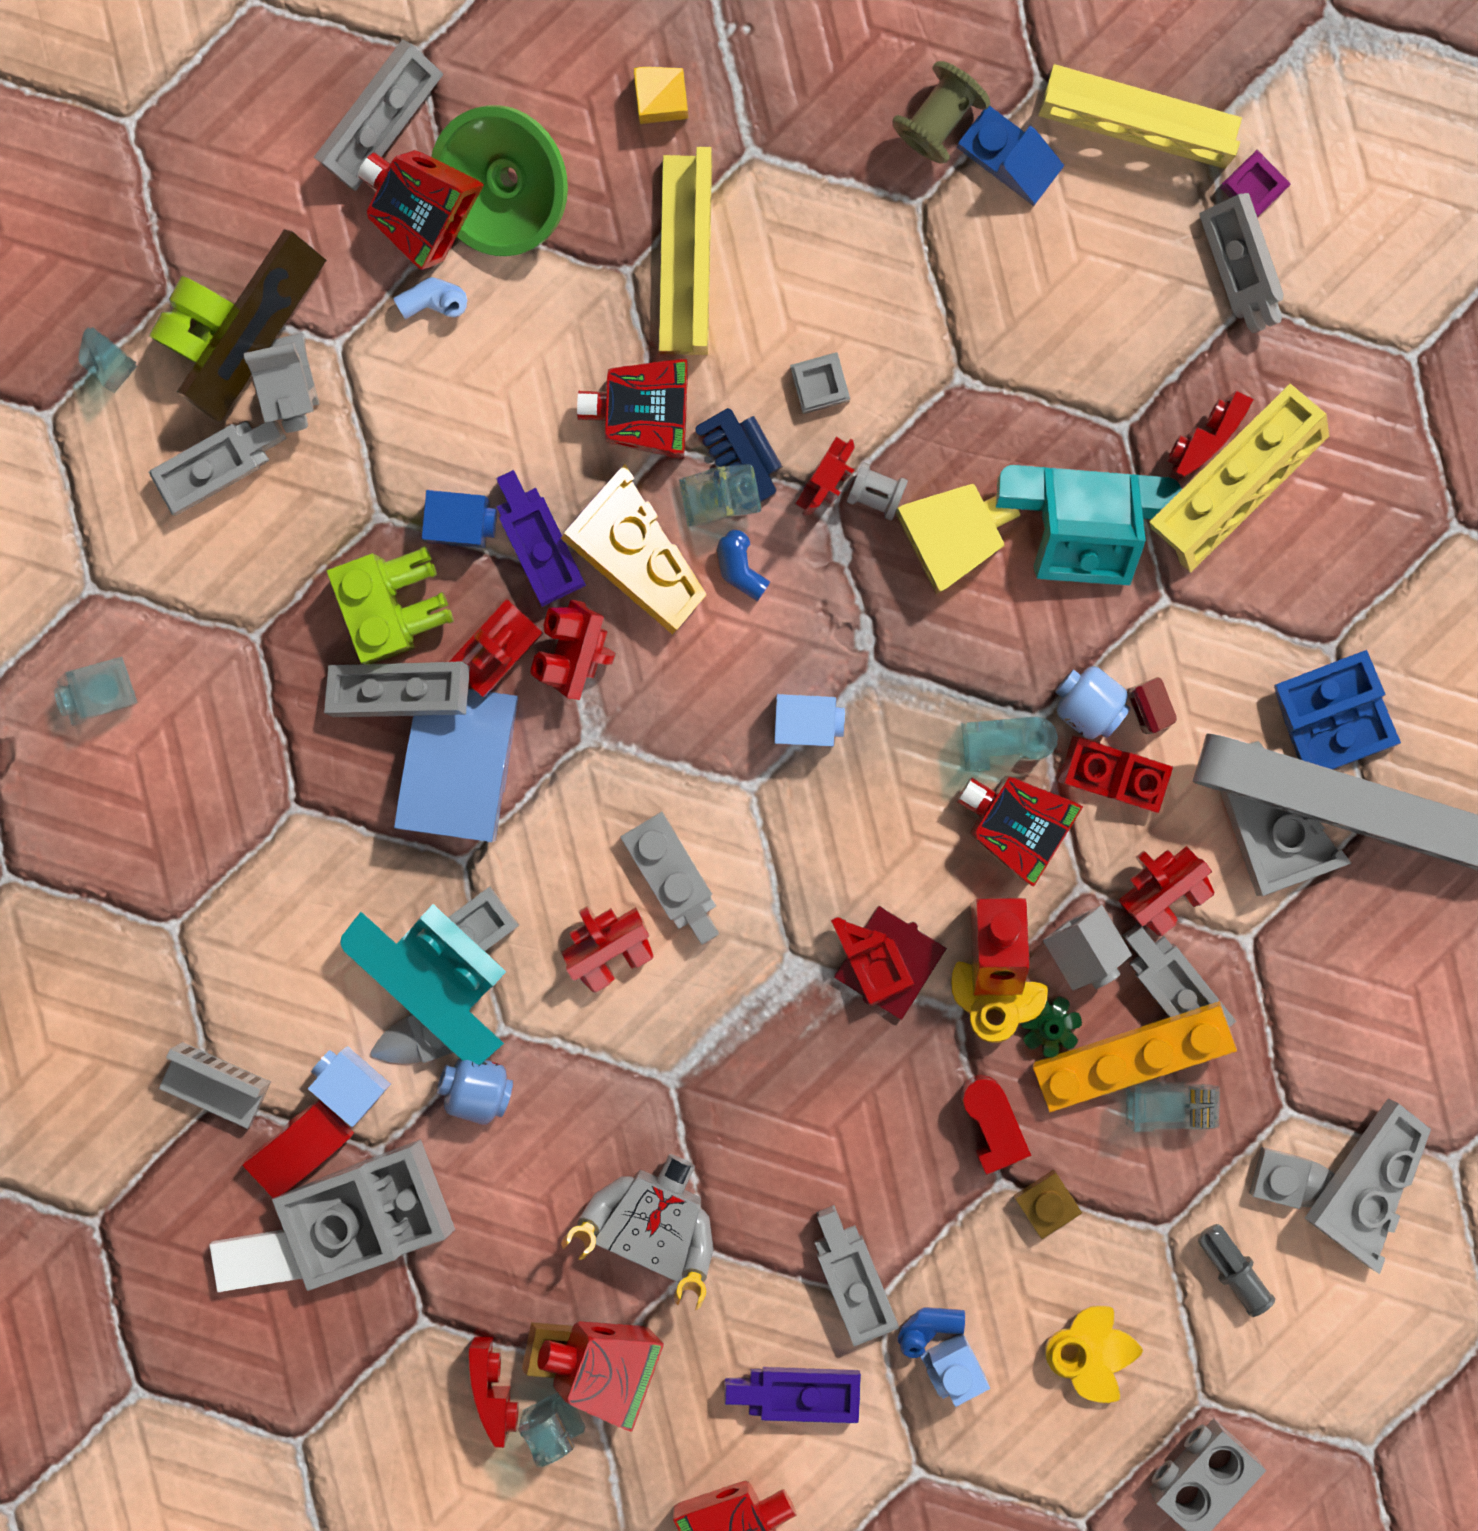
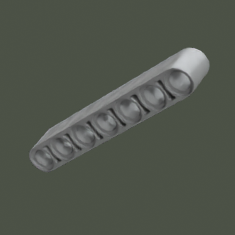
[1193,733,1478,870]

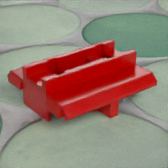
[795,436,855,516]

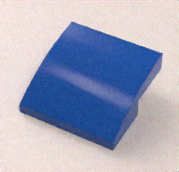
[1274,650,1401,770]

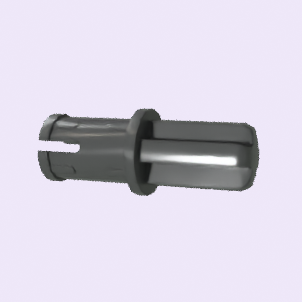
[1198,1224,1276,1317]

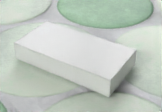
[209,1230,302,1292]

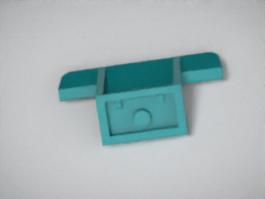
[996,465,1182,586]
[340,904,506,1065]

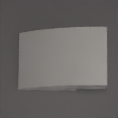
[272,1139,456,1291]

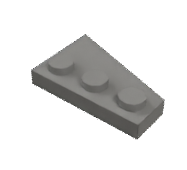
[1220,741,1351,896]
[1305,1098,1431,1274]

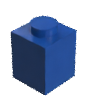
[422,490,497,549]

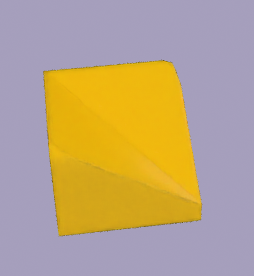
[634,67,689,124]

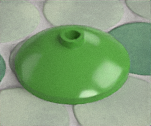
[431,105,568,256]

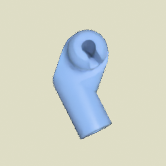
[393,277,467,320]

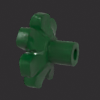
[1020,996,1082,1057]

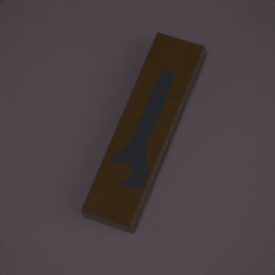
[177,229,327,422]

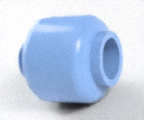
[1055,666,1130,739]

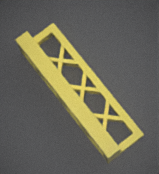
[1038,64,1242,169]
[659,147,712,355]
[1149,384,1329,573]

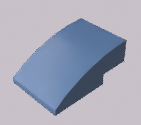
[394,689,518,842]

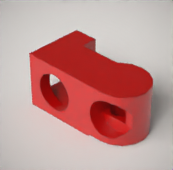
[960,1074,1032,1175]

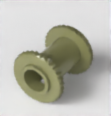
[892,61,990,164]

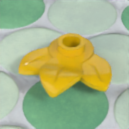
[951,962,1048,1043]
[1045,1305,1143,1403]

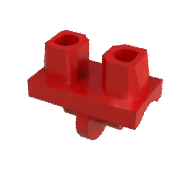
[449,599,544,697]
[530,600,616,700]
[1118,846,1215,936]
[561,906,654,993]

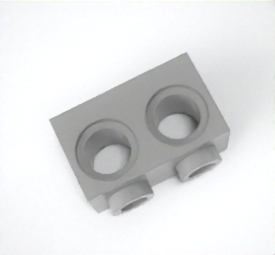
[1149,1418,1266,1531]

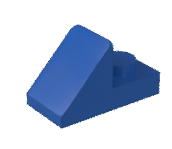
[957,106,1064,206]

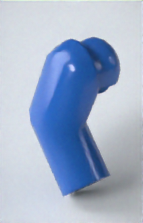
[716,530,771,602]
[898,1307,965,1358]

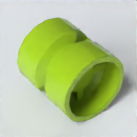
[149,276,234,363]

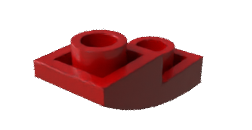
[1167,391,1254,481]
[1058,735,1173,813]
[242,1099,354,1199]
[469,1336,519,1448]

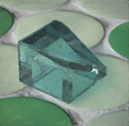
[78,327,137,393]

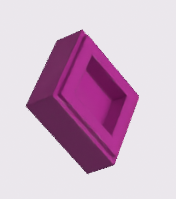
[1219,149,1291,217]

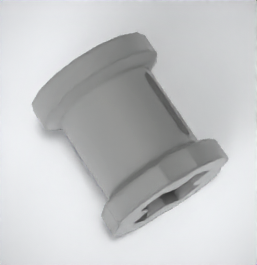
[846,462,908,521]

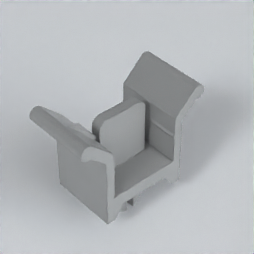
[244,333,320,433]

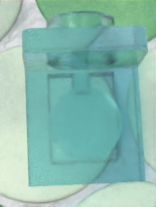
[679,464,761,527]
[54,657,138,726]

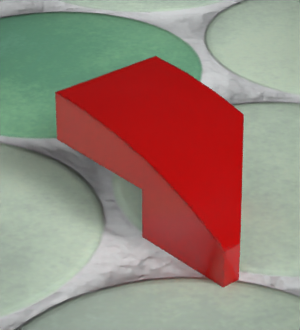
[831,917,915,1006]

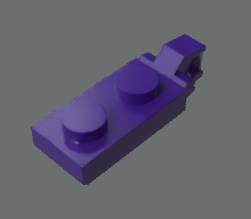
[496,470,586,607]
[724,1367,861,1423]

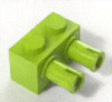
[326,546,454,664]

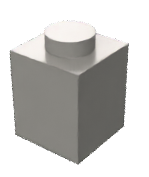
[1043,905,1132,991]

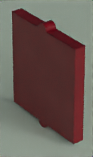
[834,905,947,1020]

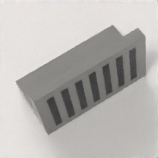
[159,1042,271,1129]

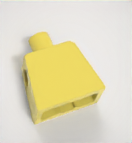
[895,484,1020,595]

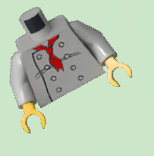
[561,1154,714,1310]

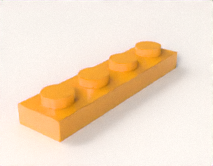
[1033,1001,1237,1112]

